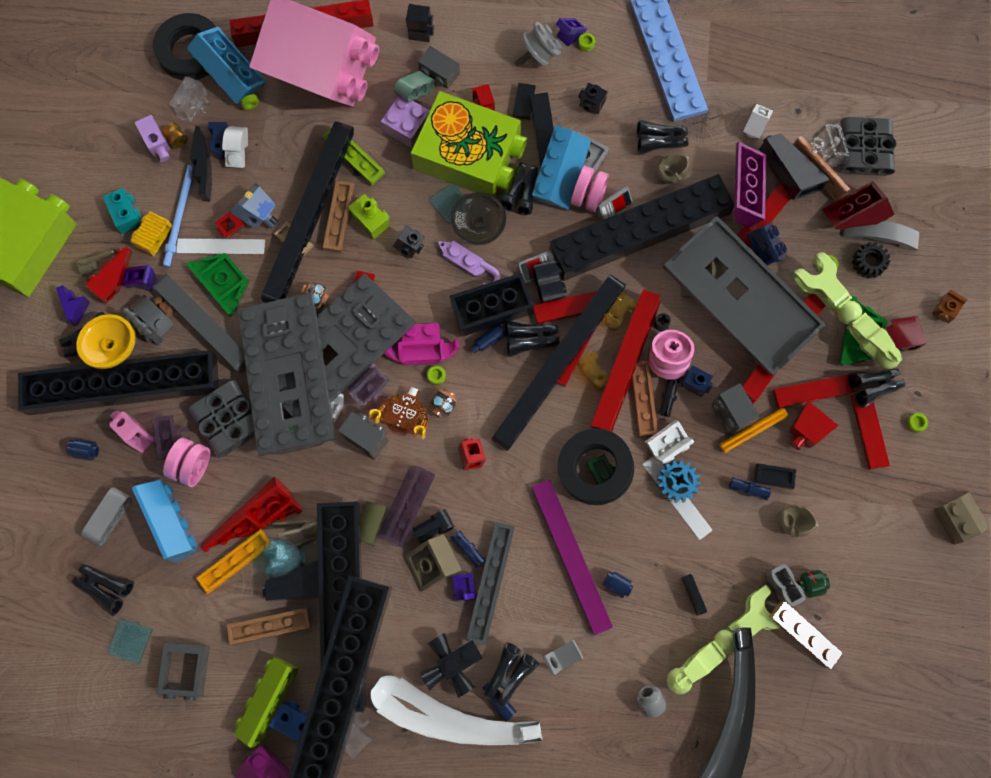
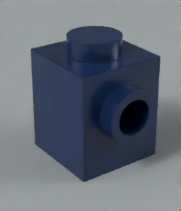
[681,365,713,397]

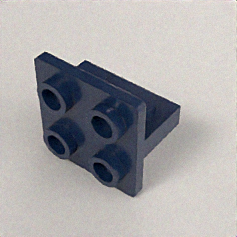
[747,222,787,265]

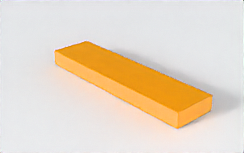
[196,529,273,595]

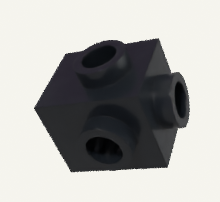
[578,83,608,115]
[393,225,425,259]

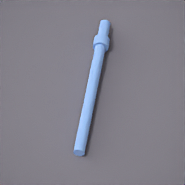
[162,165,195,268]

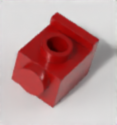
[472,84,495,111]
[215,212,247,238]
[458,438,486,471]

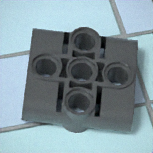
[838,117,897,176]
[188,380,255,458]

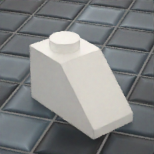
[743,104,773,139]

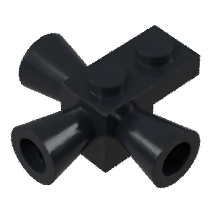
[420,633,483,698]

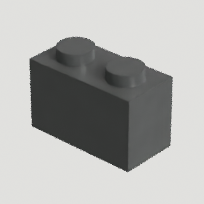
[418,46,460,88]

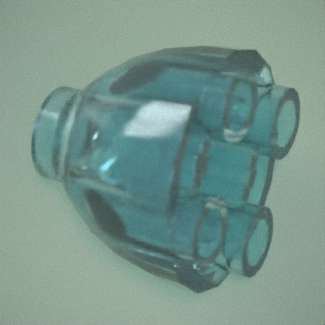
[264,538,306,578]

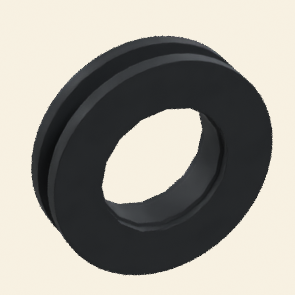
[153,13,216,81]
[558,429,634,505]

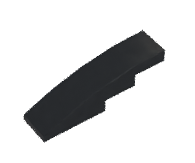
[530,92,554,166]
[190,126,212,202]

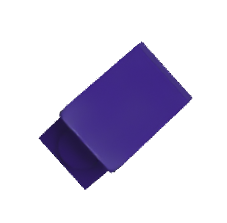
[555,18,587,46]
[122,265,156,291]
[56,285,90,326]

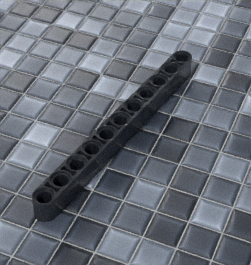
[261,121,354,303]
[491,274,626,451]

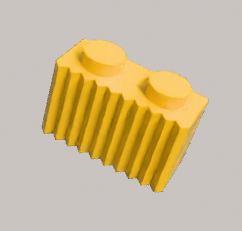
[130,211,172,257]

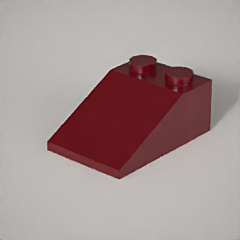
[822,181,895,230]

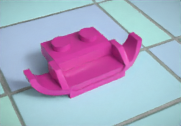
[384,323,459,365]

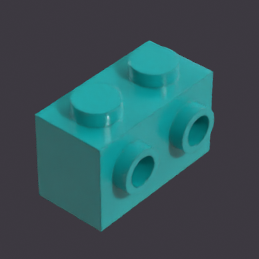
[103,188,142,234]

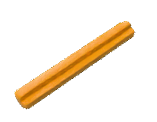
[719,408,788,453]

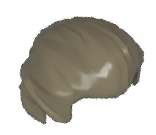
[657,154,689,184]
[778,504,818,537]

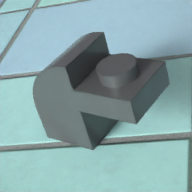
[130,294,174,337]

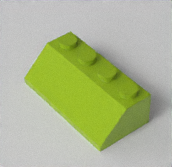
[234,657,299,748]

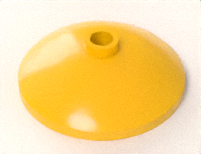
[77,314,135,369]

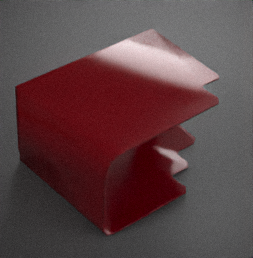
[886,316,926,352]

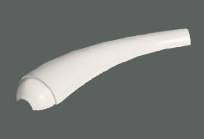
[371,676,543,745]

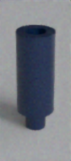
[470,324,507,353]
[482,683,517,722]

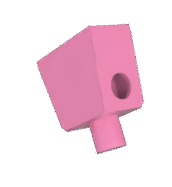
[109,410,156,453]

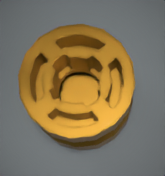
[162,122,188,148]

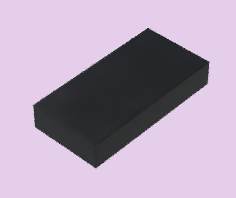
[513,83,536,120]
[754,463,796,489]
[681,574,707,616]

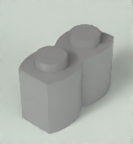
[766,564,806,607]

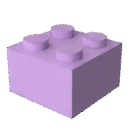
[381,96,430,149]

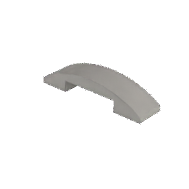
[843,221,920,251]

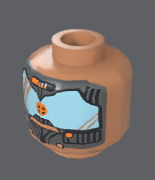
[300,282,329,309]
[429,388,457,418]

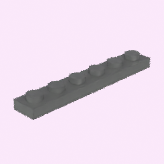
[466,522,515,645]

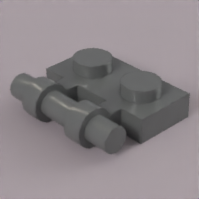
[122,308,163,345]

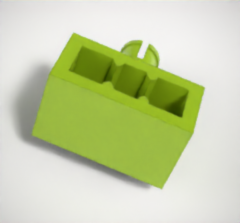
[348,194,390,240]

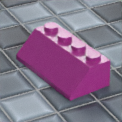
[734,142,766,227]
[234,744,290,778]

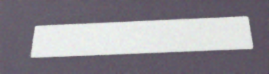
[176,239,265,254]
[643,457,712,540]

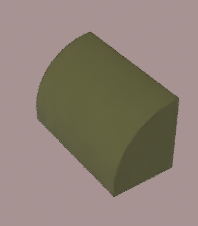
[360,501,389,547]

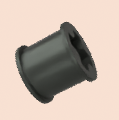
[654,313,671,332]

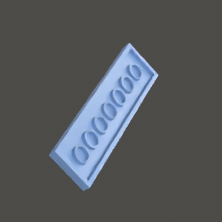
[629,0,708,122]

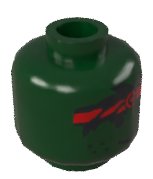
[797,570,830,598]

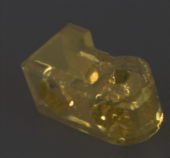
[606,292,637,330]
[577,351,609,389]

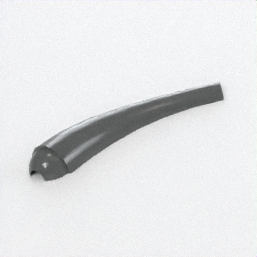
[697,627,756,778]

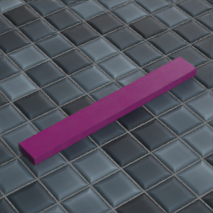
[532,480,613,635]

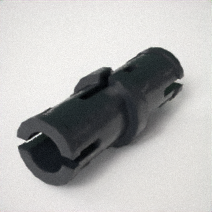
[658,379,680,417]

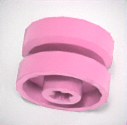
[571,166,609,213]
[648,330,694,379]
[163,437,211,488]

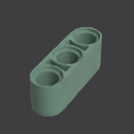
[394,71,435,102]

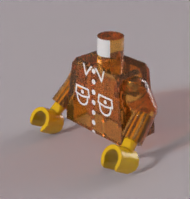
[368,387,429,439]

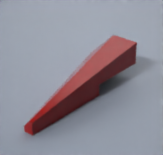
[201,476,303,552]

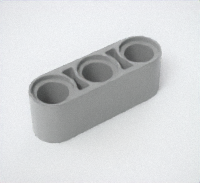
[81,487,132,546]

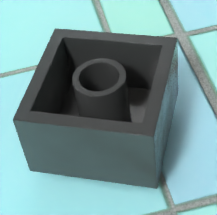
[712,384,760,436]
[338,412,388,460]

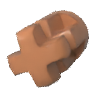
[154,296,176,317]

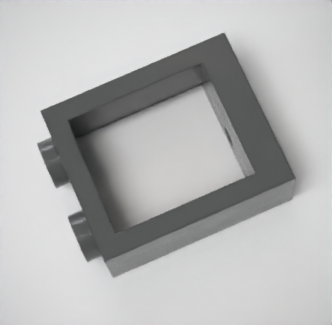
[157,643,210,701]

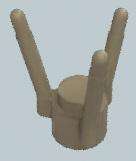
[77,247,118,277]
[272,519,318,552]

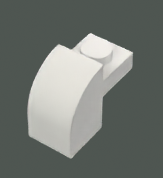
[222,126,248,168]

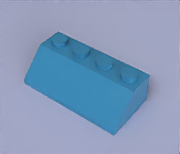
[187,27,267,104]
[532,125,591,210]
[132,480,198,563]

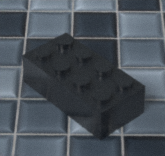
[449,273,534,337]

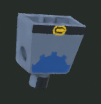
[230,183,278,228]

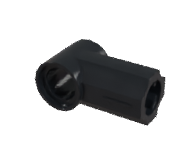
[412,509,455,544]

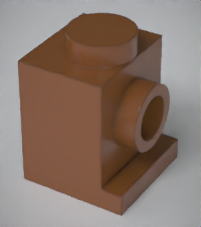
[933,290,967,323]

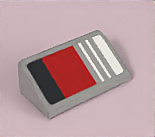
[596,186,633,220]
[517,250,557,284]

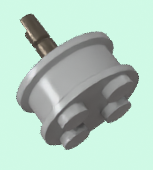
[514,22,562,66]

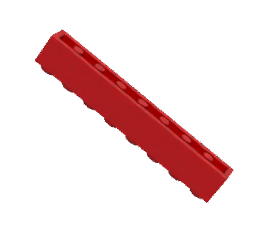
[229,0,374,47]

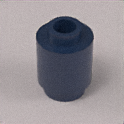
[67,439,99,461]
[602,571,634,599]

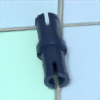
[729,477,771,501]
[451,530,486,568]

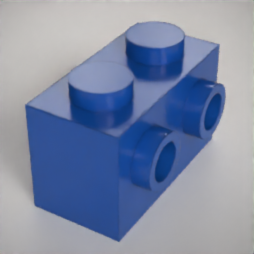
[270,701,309,742]

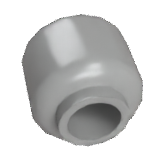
[636,686,666,718]

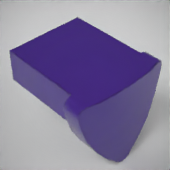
[452,573,477,601]

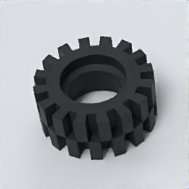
[852,242,891,279]

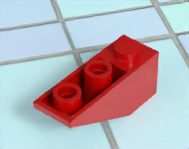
[86,246,132,304]

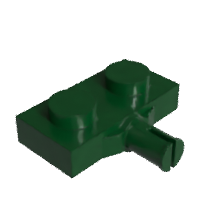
[586,454,616,485]

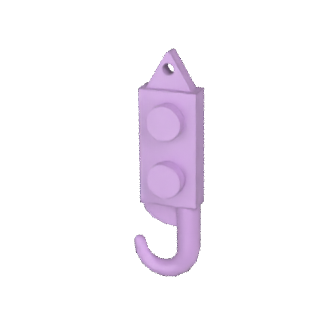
[438,241,500,285]

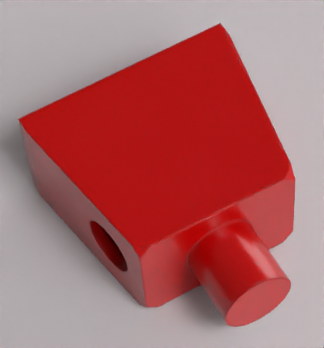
[789,401,838,450]

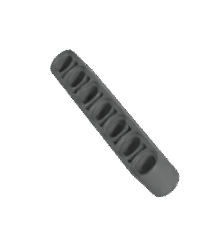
[152,274,246,373]

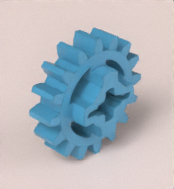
[657,460,701,503]

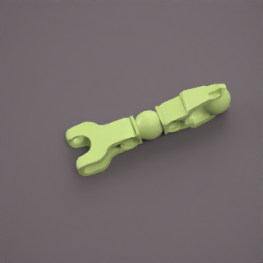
[792,252,902,369]
[667,585,780,695]

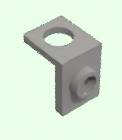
[543,640,583,676]

